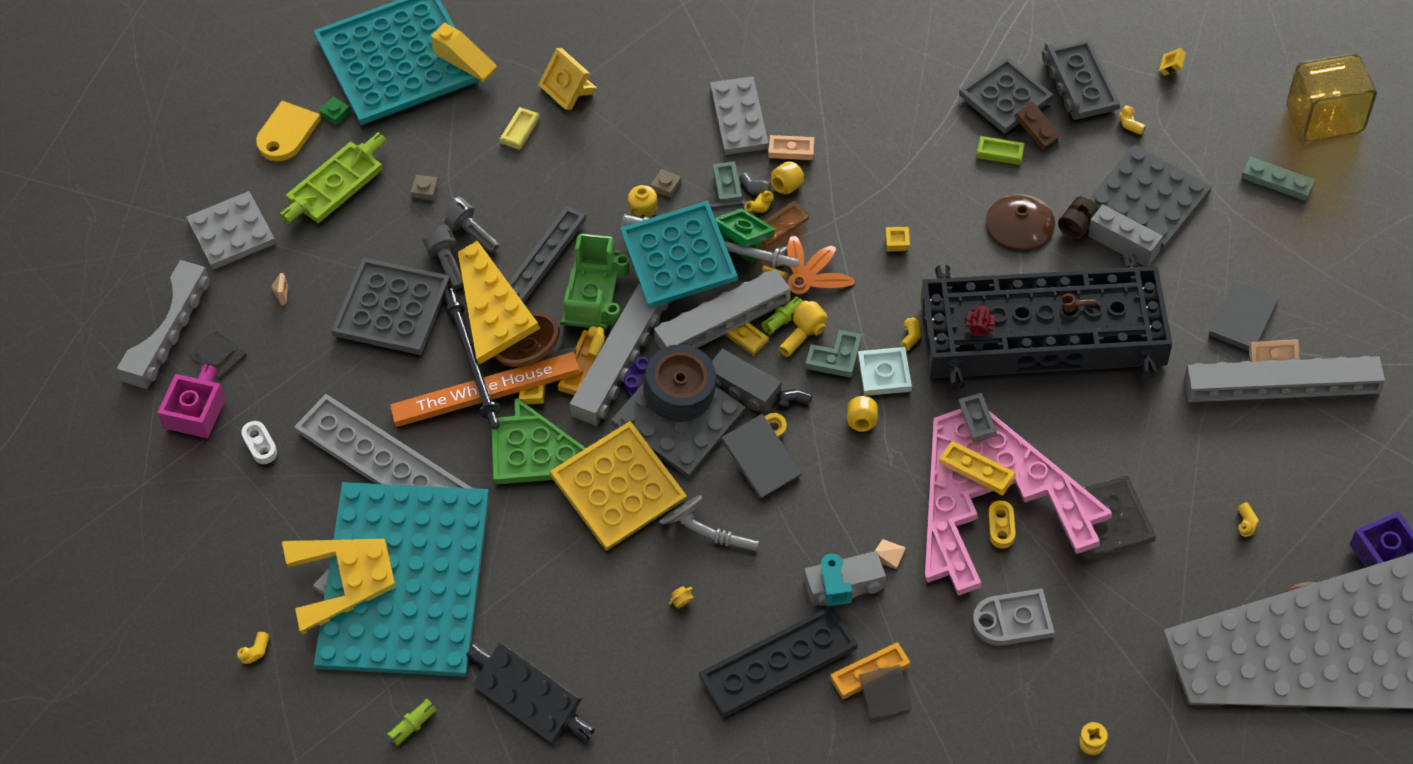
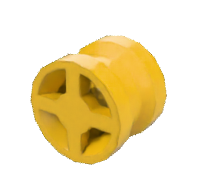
[1079,722,1107,755]

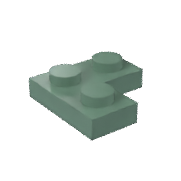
[805,330,862,378]

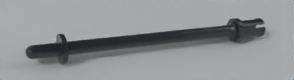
[443,289,501,430]

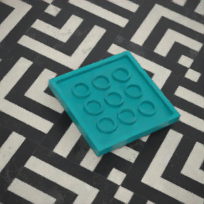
[620,201,738,308]

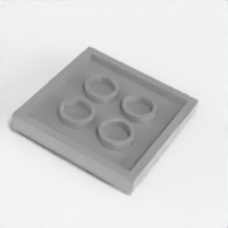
[187,191,276,270]

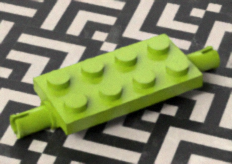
[279,132,387,225]

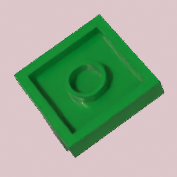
[715,208,776,263]

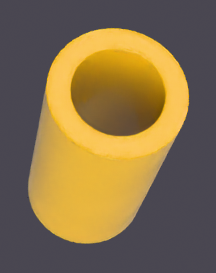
[779,328,807,357]

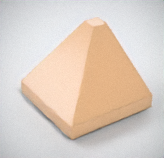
[272,273,288,306]
[875,539,906,569]

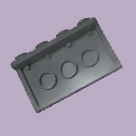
[1042,40,1121,120]

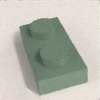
[713,161,742,203]

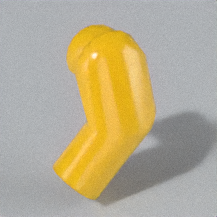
[1119,106,1146,135]
[900,317,922,351]
[1237,502,1259,537]
[237,632,269,664]

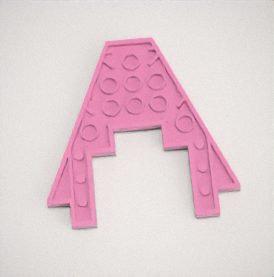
[925,409,1112,596]

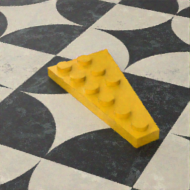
[458,241,540,365]

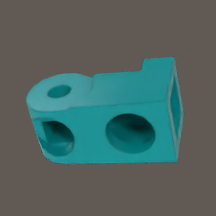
[821,554,852,606]

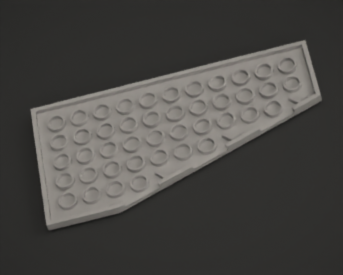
[1162,553,1413,709]

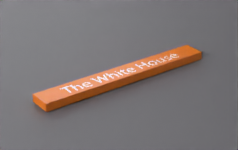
[390,352,580,427]

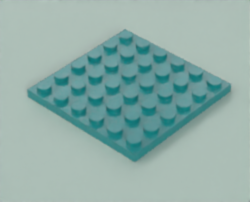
[314,0,481,125]

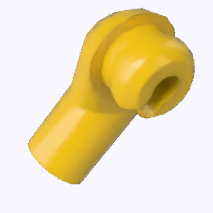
[744,190,774,213]
[587,326,604,357]

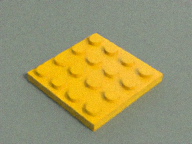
[550,421,687,551]

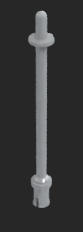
[621,214,800,268]

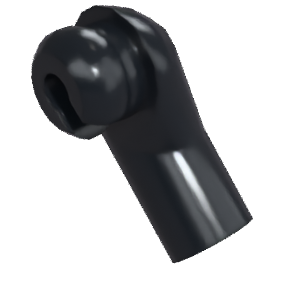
[776,389,813,407]

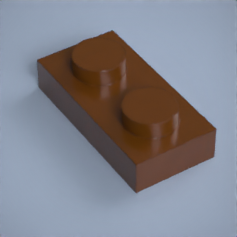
[1014,101,1061,150]

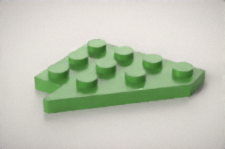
[492,399,586,484]

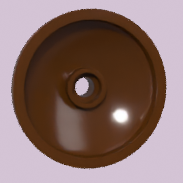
[986,194,1055,251]
[494,312,560,367]

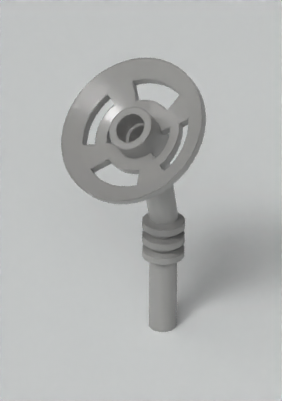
[659,495,759,551]

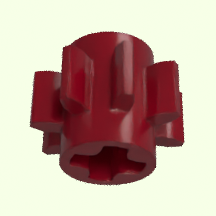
[965,306,996,336]

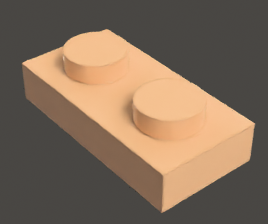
[769,135,815,160]
[1249,339,1299,362]

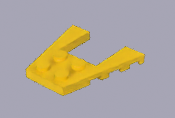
[282,539,396,635]

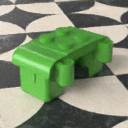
[560,234,630,330]

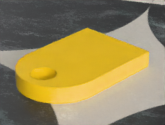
[256,101,321,161]

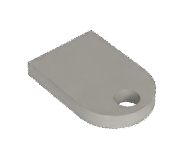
[973,588,1055,646]

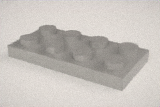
[710,76,769,155]

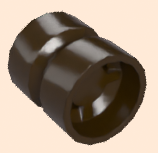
[1057,196,1099,240]

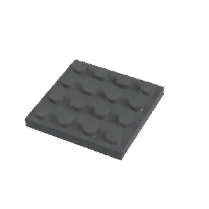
[1089,145,1212,250]
[331,258,450,355]
[611,384,746,478]

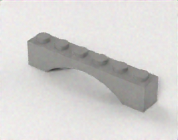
[117,260,210,389]

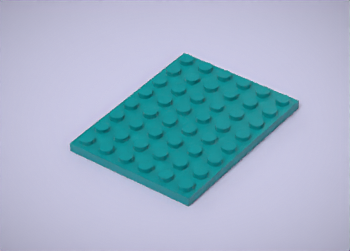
[314,482,490,677]

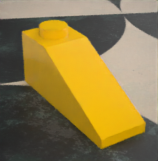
[431,23,498,82]

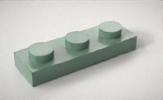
[1242,157,1315,201]

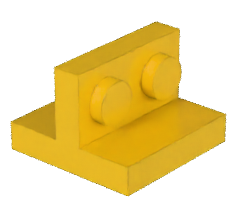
[538,48,596,110]

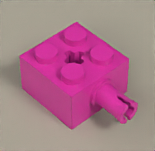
[157,364,225,438]

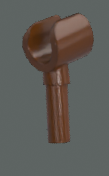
[1062,294,1096,312]

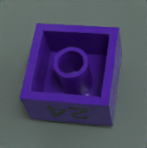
[1350,511,1413,568]

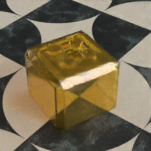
[1286,53,1377,143]

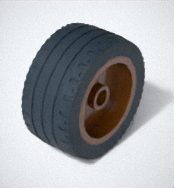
[643,344,717,422]

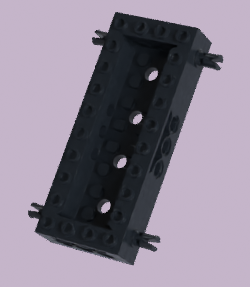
[920,254,1172,389]

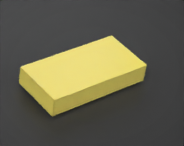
[500,107,540,150]

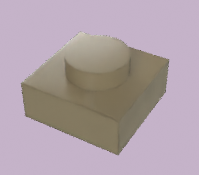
[651,169,681,198]
[411,175,439,200]

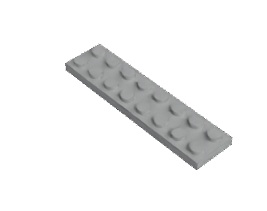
[294,394,472,488]

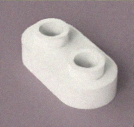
[241,421,277,464]

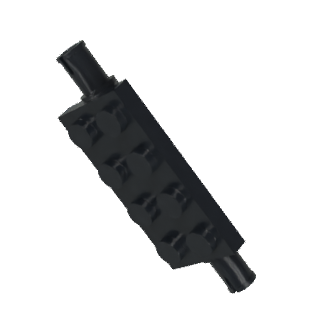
[466,642,595,743]

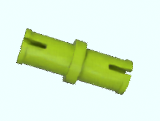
[762,297,803,335]
[387,699,437,746]

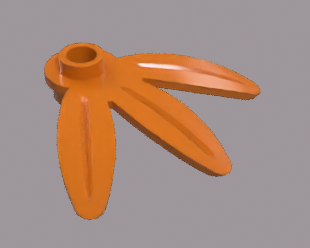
[787,236,855,295]

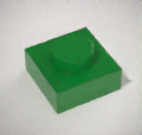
[319,97,351,125]

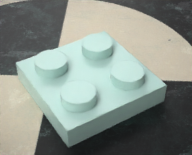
[858,347,912,396]

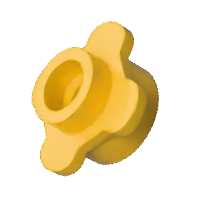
[669,586,694,609]

